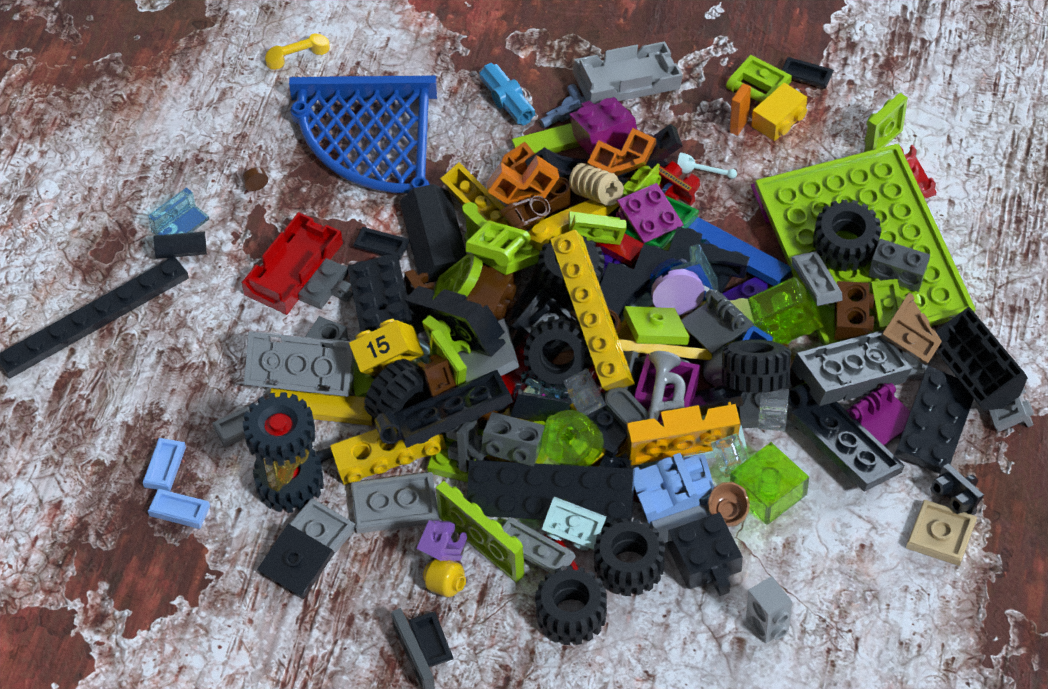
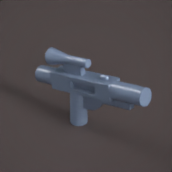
[539,84,586,128]

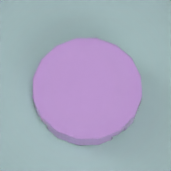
[651,269,705,315]

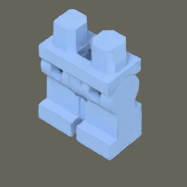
[633,453,712,524]

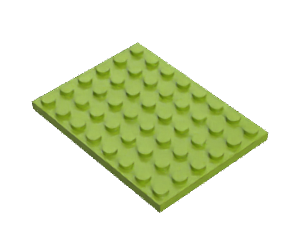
[755,143,976,346]

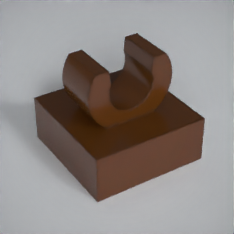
[404,269,434,295]

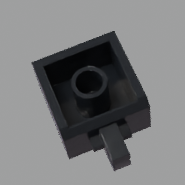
[668,512,743,596]

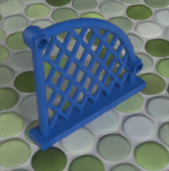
[289,75,437,194]

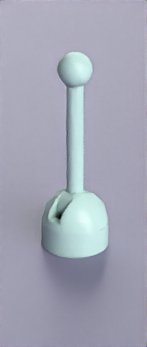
[677,153,737,179]

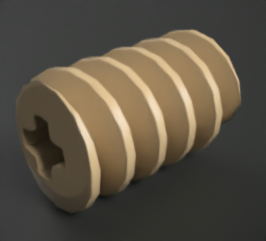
[569,163,624,206]

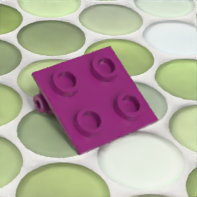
[616,183,684,243]
[846,383,910,445]

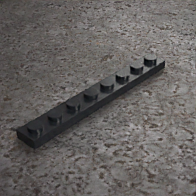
[0,256,189,379]

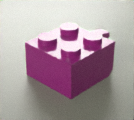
[570,97,637,156]
[635,354,700,426]

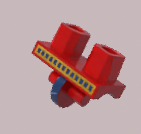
[659,161,700,206]

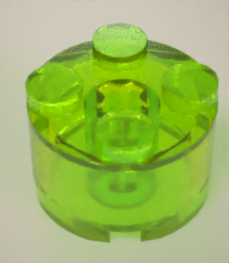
[542,410,604,466]

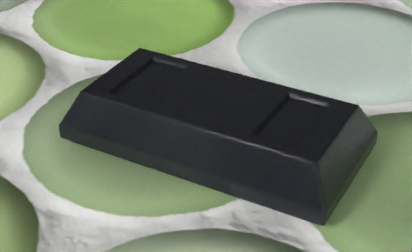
[782,57,834,89]
[353,227,410,260]
[408,611,454,668]

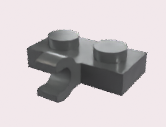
[298,258,353,309]

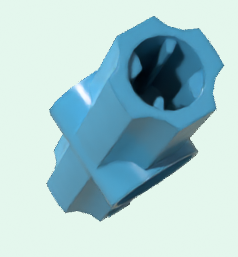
[479,63,535,126]

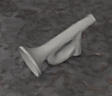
[648,351,685,421]

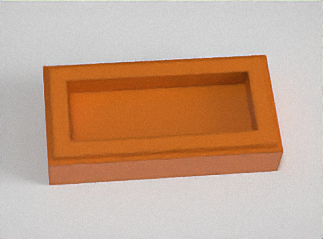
[730,83,751,136]

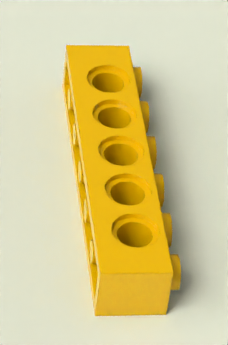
[550,229,635,392]

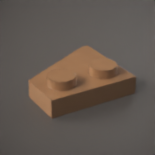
[880,293,942,365]

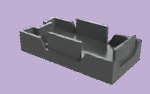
[791,330,912,406]

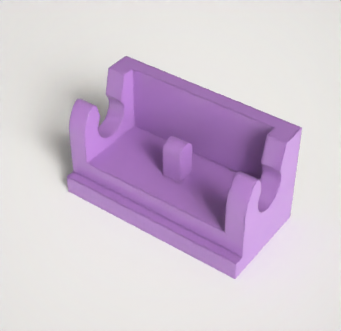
[416,520,467,561]

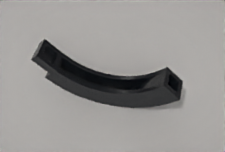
[525,124,683,192]

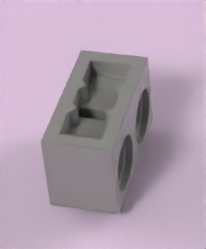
[746,576,792,644]

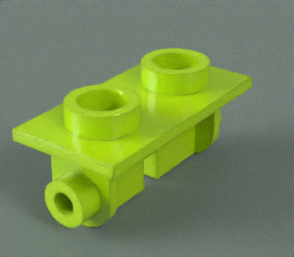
[620,163,661,199]

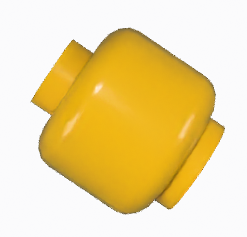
[423,559,466,598]

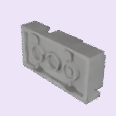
[573,41,683,104]
[244,331,356,397]

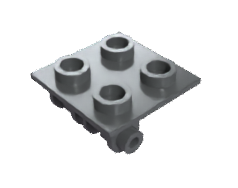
[681,289,754,354]

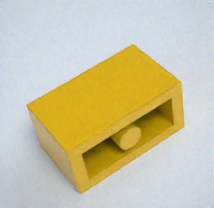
[752,83,807,141]

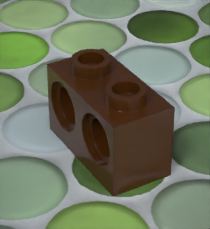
[834,281,874,341]

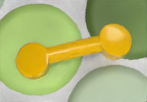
[265,33,330,70]

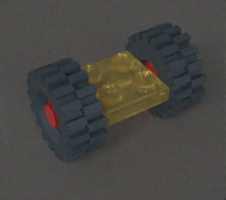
[243,392,324,513]

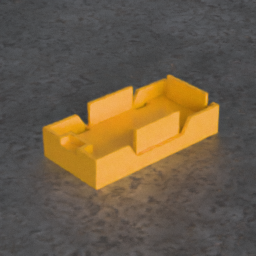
[625,402,741,466]

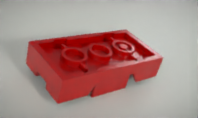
[241,212,343,315]

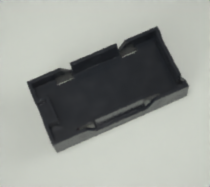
[405,286,506,357]

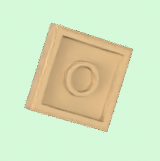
[906,499,977,566]

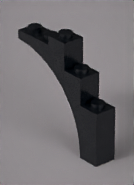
[600,226,750,326]

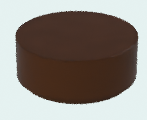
[242,167,268,191]

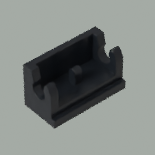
[509,383,571,426]

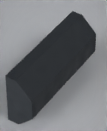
[400,184,467,284]
[936,307,1028,410]

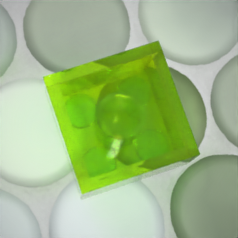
[748,277,823,344]
[730,442,809,525]

